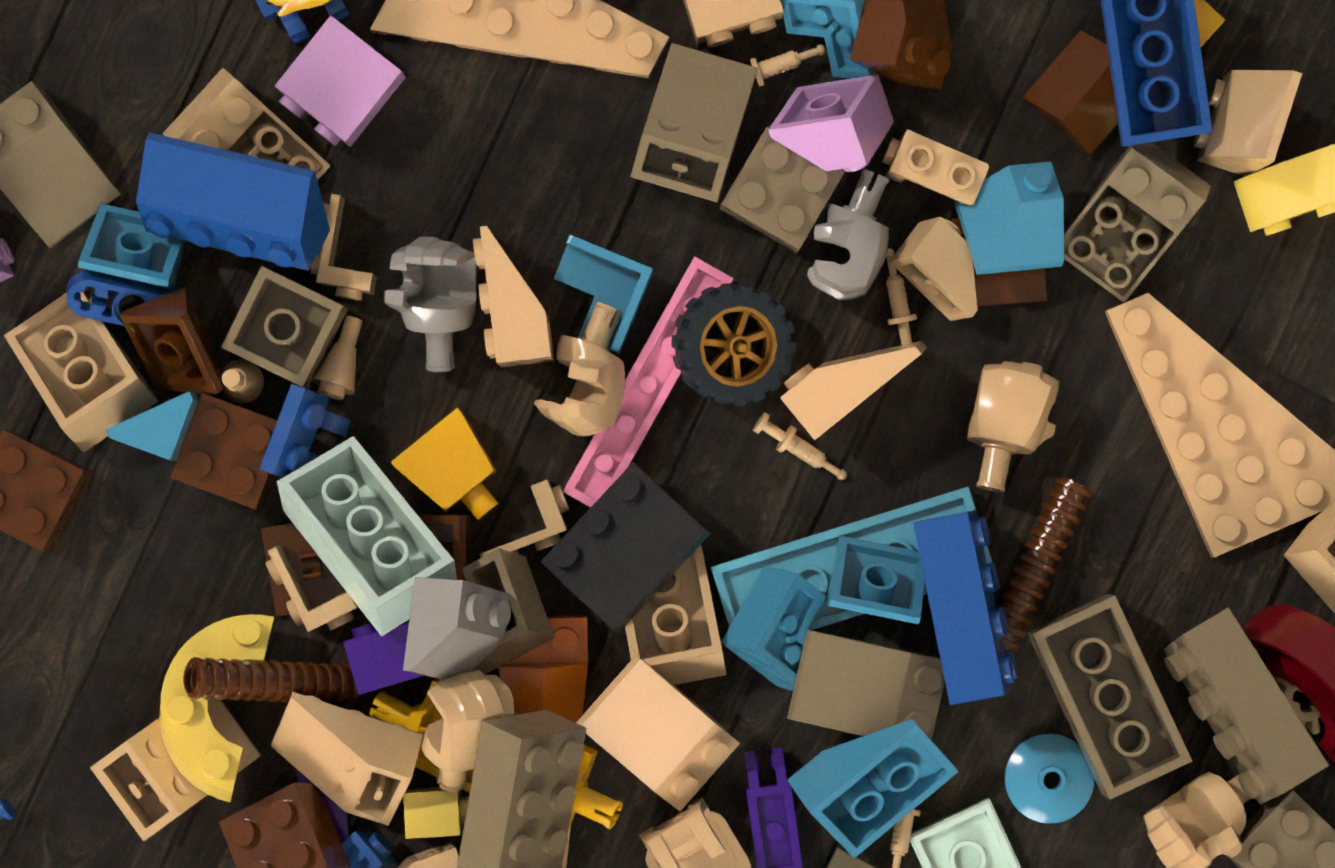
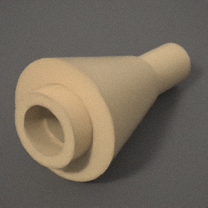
[312,316,363,400]
[221,359,264,404]

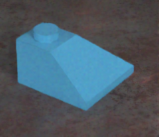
[954,162,1064,275]

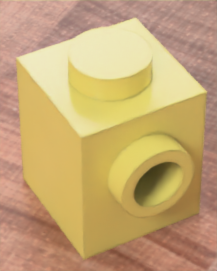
[403,787,469,839]

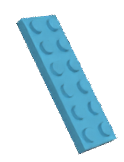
[711,487,992,630]

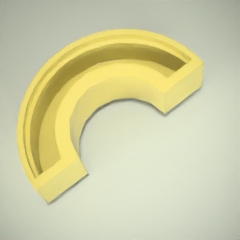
[1233,144,1335,236]
[160,614,274,802]

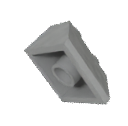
[403,577,511,679]

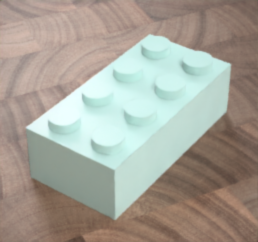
[277,436,457,636]

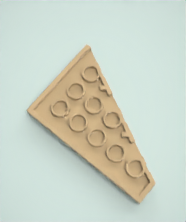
[1105,293,1335,558]

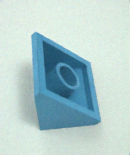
[78,203,185,290]
[106,391,201,461]
[825,535,925,624]

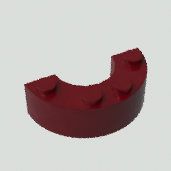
[1242,604,1335,763]

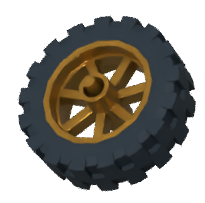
[671,283,796,406]

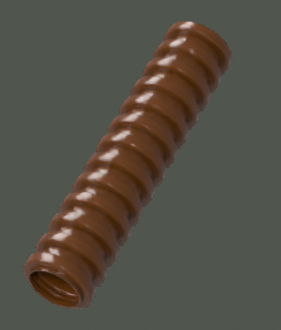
[996,477,1093,652]
[183,657,359,704]

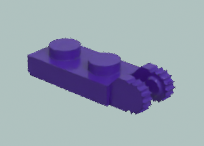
[744,747,803,868]

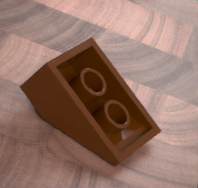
[850,0,952,90]

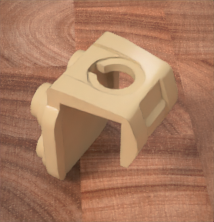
[639,796,752,868]

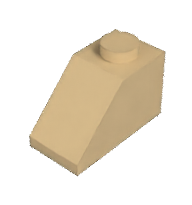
[889,216,978,321]

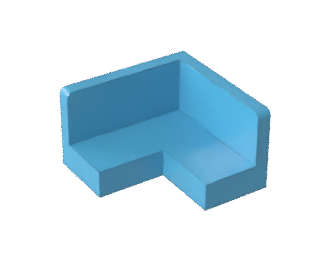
[780,0,877,79]
[553,235,653,355]
[721,566,826,691]

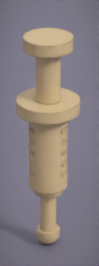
[750,44,826,87]
[886,248,917,345]
[753,412,847,480]
[890,809,921,868]

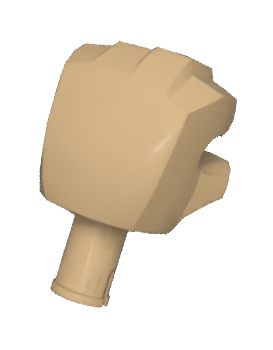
[534,302,625,436]
[967,361,1059,493]
[422,670,514,792]
[1143,772,1251,868]

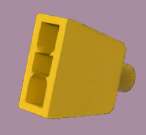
[391,408,499,520]

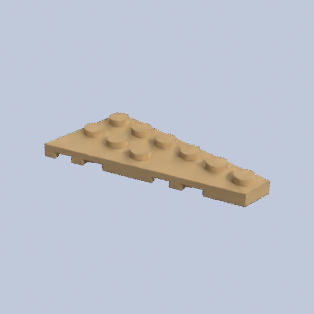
[370,0,669,79]

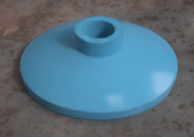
[1004,733,1094,823]

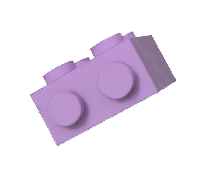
[275,15,406,147]

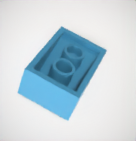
[787,719,959,858]

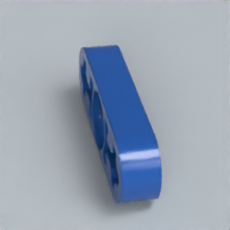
[67,271,197,326]

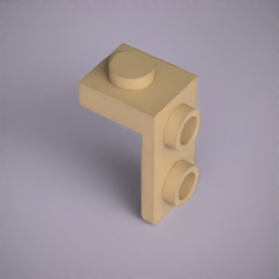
[882,129,989,206]
[311,194,377,300]
[479,480,569,558]
[266,545,358,632]

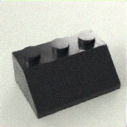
[540,462,710,634]

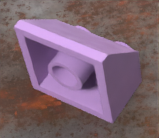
[768,74,894,172]

